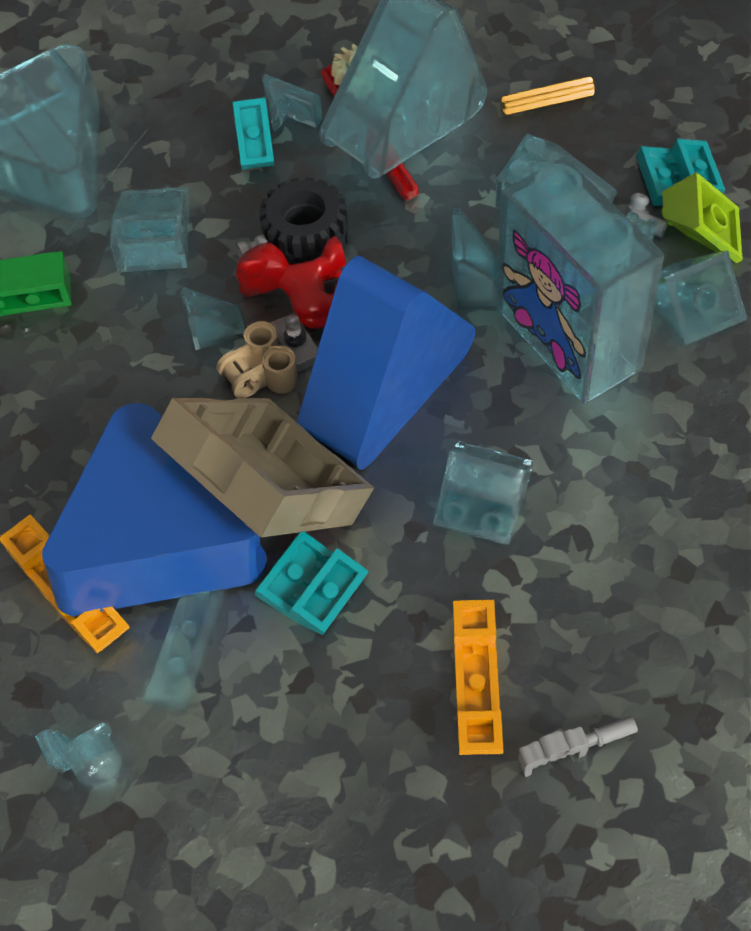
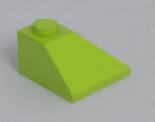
[662,172,743,263]

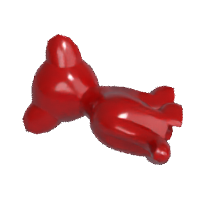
[236,236,346,328]

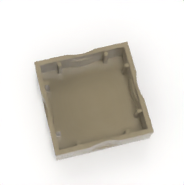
[151,398,374,538]

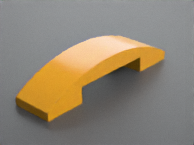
[0,514,130,654]
[453,600,503,755]

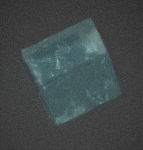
[433,442,534,545]

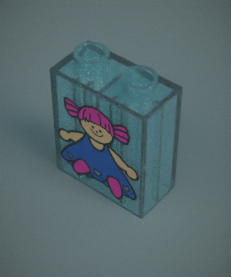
[496,157,665,404]

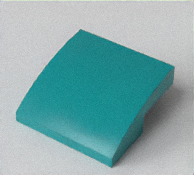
[636,139,725,206]
[254,532,369,635]

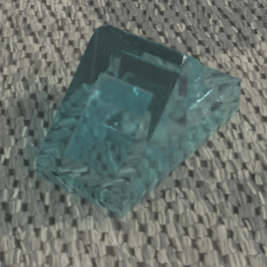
[262,74,323,132]

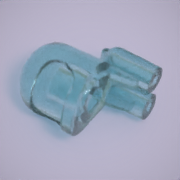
[35,723,122,786]

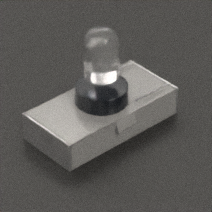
[271,313,318,372]

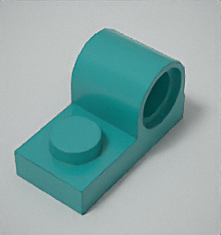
[233,98,275,170]

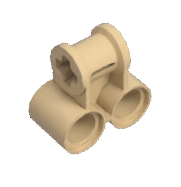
[216,321,299,398]

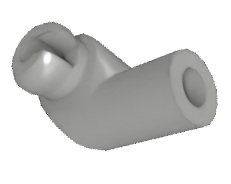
[626,193,668,238]

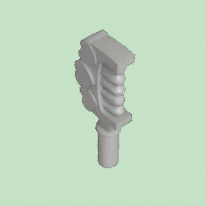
[518,716,638,777]

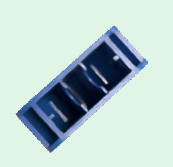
[297,255,475,470]
[42,403,267,616]

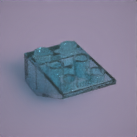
[110,187,189,273]

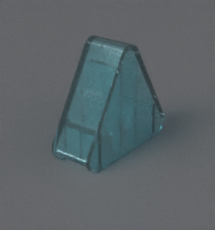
[319,0,487,178]
[0,44,100,220]

